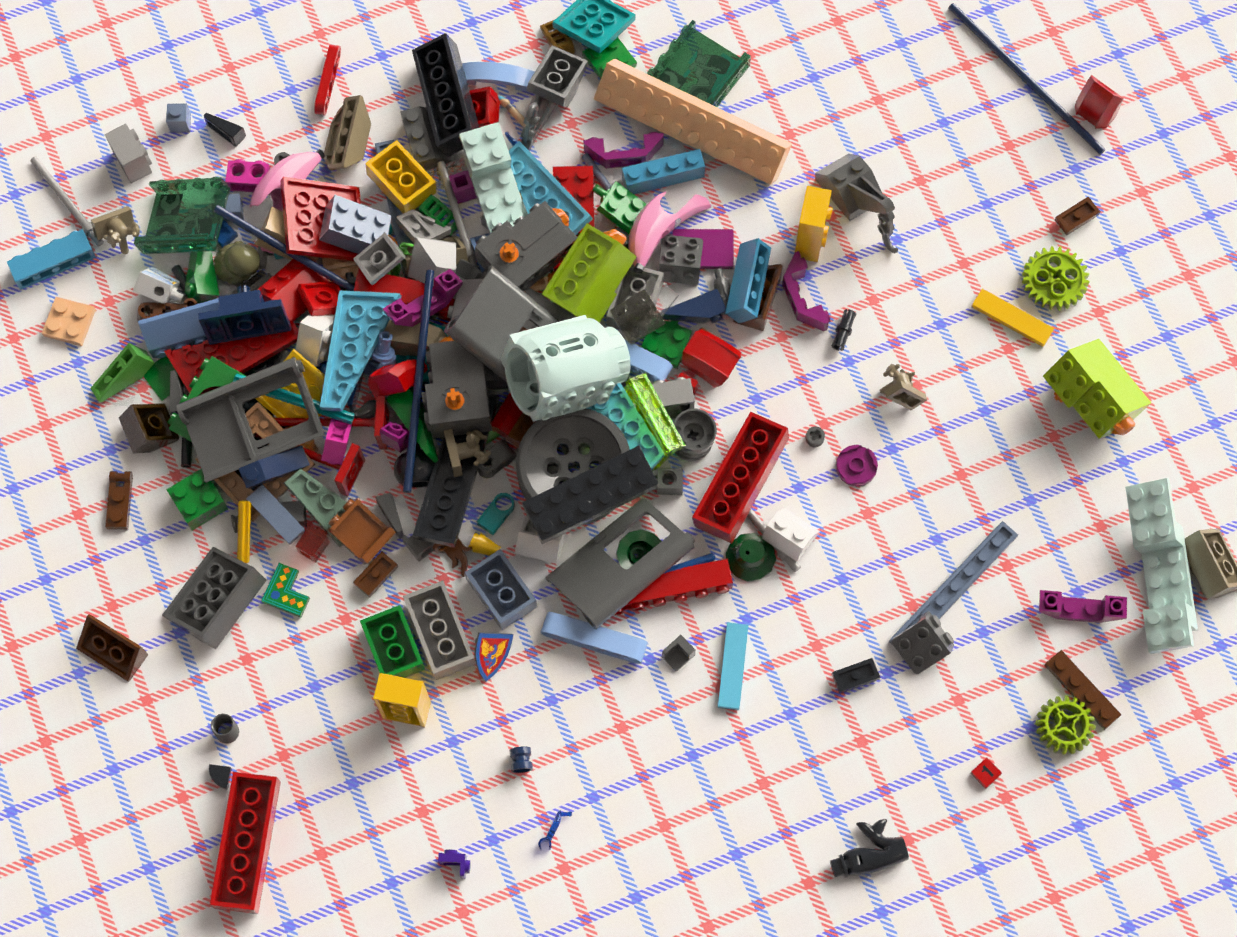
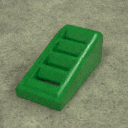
[419,194,464,237]

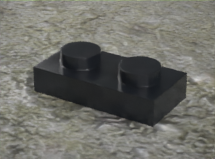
[831,658,881,694]

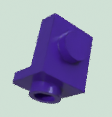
[438,849,471,879]

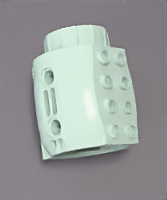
[500,315,631,422]

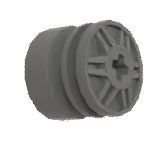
[669,408,717,461]

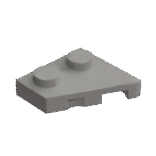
[395,209,452,243]

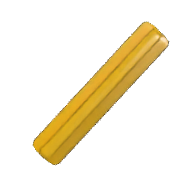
[237,500,251,563]

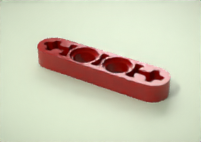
[314,44,341,116]

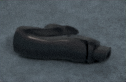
[830,819,909,878]

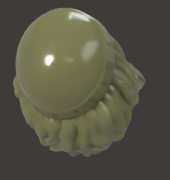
[214,241,260,288]

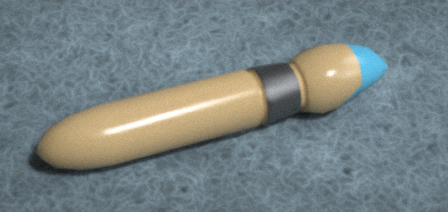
[498,95,526,128]

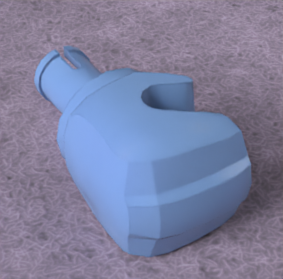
[363,331,396,377]

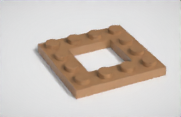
[195,402,316,522]

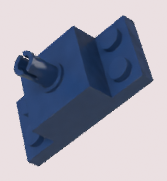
[198,285,291,345]

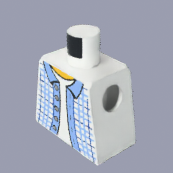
[133,267,186,304]

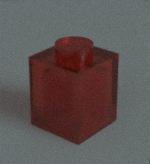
[295,525,330,563]

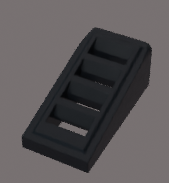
[204,113,246,147]

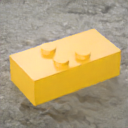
[795,186,833,262]
[373,673,431,727]

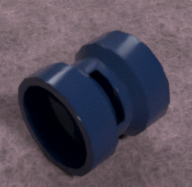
[509,746,533,773]

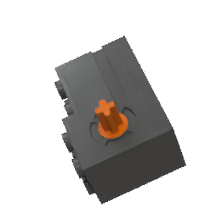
[475,201,577,292]
[422,337,492,439]

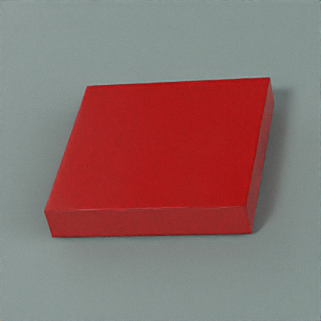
[297,282,341,316]

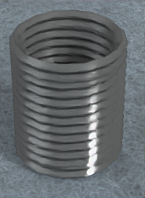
[211,713,240,744]

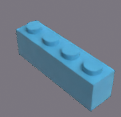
[622,149,705,195]
[7,229,96,290]
[725,238,771,323]

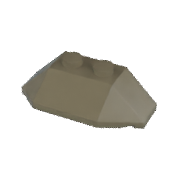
[324,95,371,171]

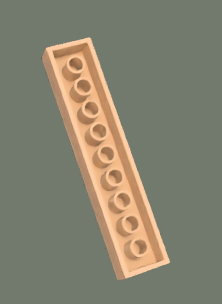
[594,59,792,185]

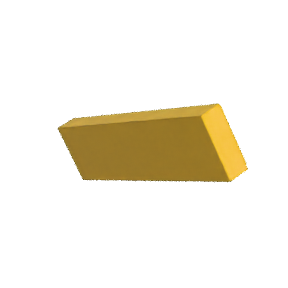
[971,288,1055,347]

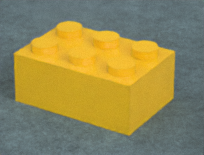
[365,140,436,213]

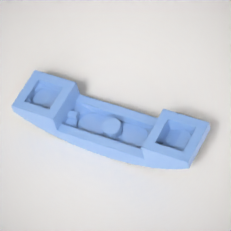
[462,62,535,91]

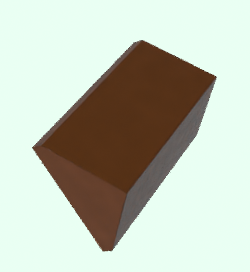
[733,264,783,331]
[76,614,148,682]

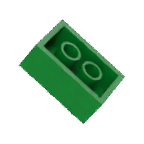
[360,605,425,678]

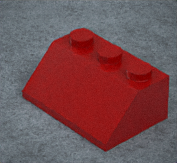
[257,259,329,324]

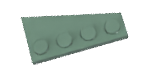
[283,469,346,547]

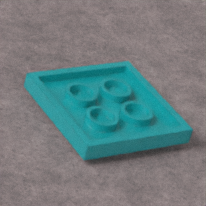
[553,0,636,53]

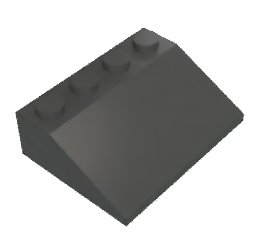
[162,547,266,649]

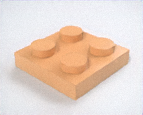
[42,297,96,346]

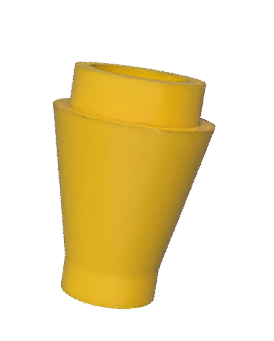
[468,533,501,556]

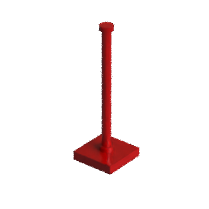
[273,396,390,450]
[254,433,366,497]

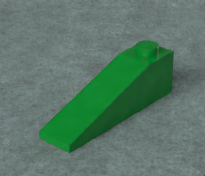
[185,247,220,304]
[386,386,439,463]

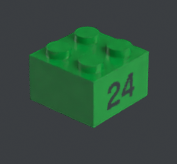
[166,468,228,531]

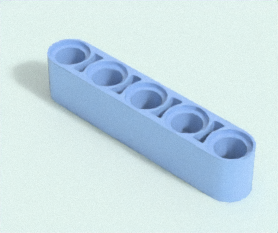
[624,339,673,382]
[540,612,648,664]

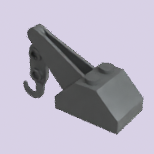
[520,45,588,151]
[815,153,898,254]

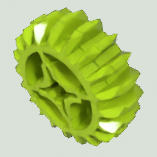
[1035,695,1096,755]

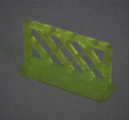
[624,373,685,471]

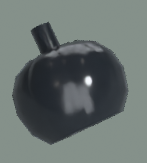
[394,443,435,488]

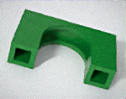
[168,356,246,442]

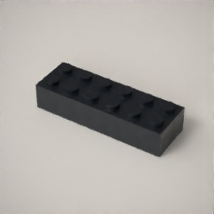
[412,33,479,157]
[522,446,659,544]

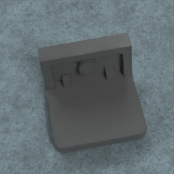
[659,235,703,285]
[892,610,954,674]

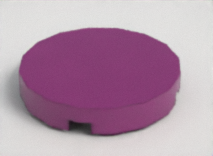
[836,445,878,487]

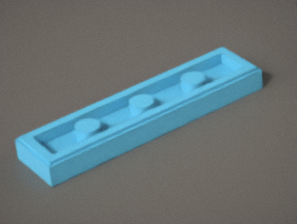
[718,622,749,710]

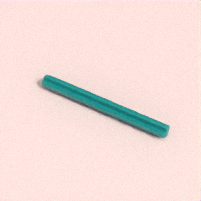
[233,374,355,424]

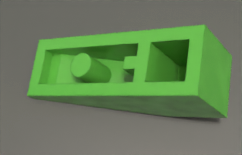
[90,343,154,402]

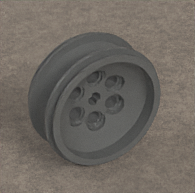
[516,408,630,525]

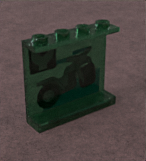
[647,20,751,107]
[134,177,230,254]

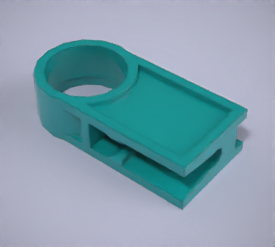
[476,493,515,536]

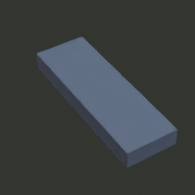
[246,485,306,545]

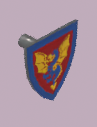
[475,633,514,682]

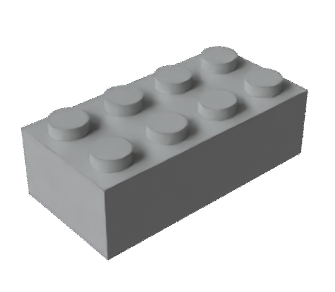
[403,581,476,680]

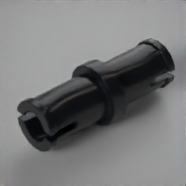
[831,309,857,351]

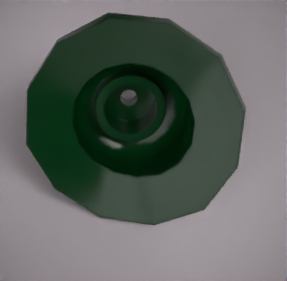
[616,529,662,569]
[725,533,776,581]

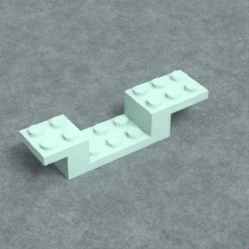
[459,122,551,278]
[1125,478,1198,654]

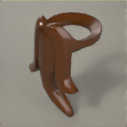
[432,538,472,577]

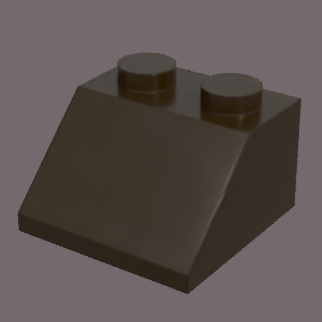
[119,403,180,453]

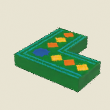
[261,563,310,618]

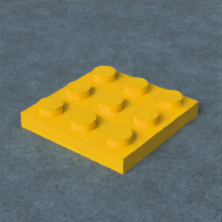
[255,349,325,428]

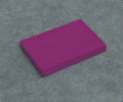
[672,229,734,269]

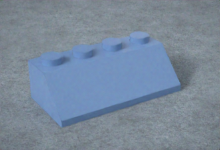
[138,298,219,358]

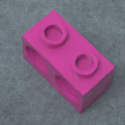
[225,159,270,193]
[321,418,352,465]

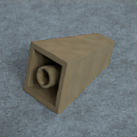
[384,319,447,356]

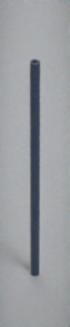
[948,3,1106,155]
[214,205,355,291]
[403,270,434,493]

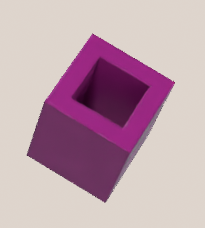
[449,170,477,204]

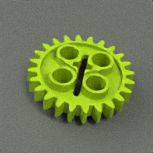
[1022,246,1090,311]

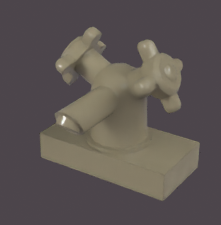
[91,206,140,254]
[879,364,927,410]
[444,429,491,477]

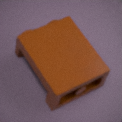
[327,497,396,564]

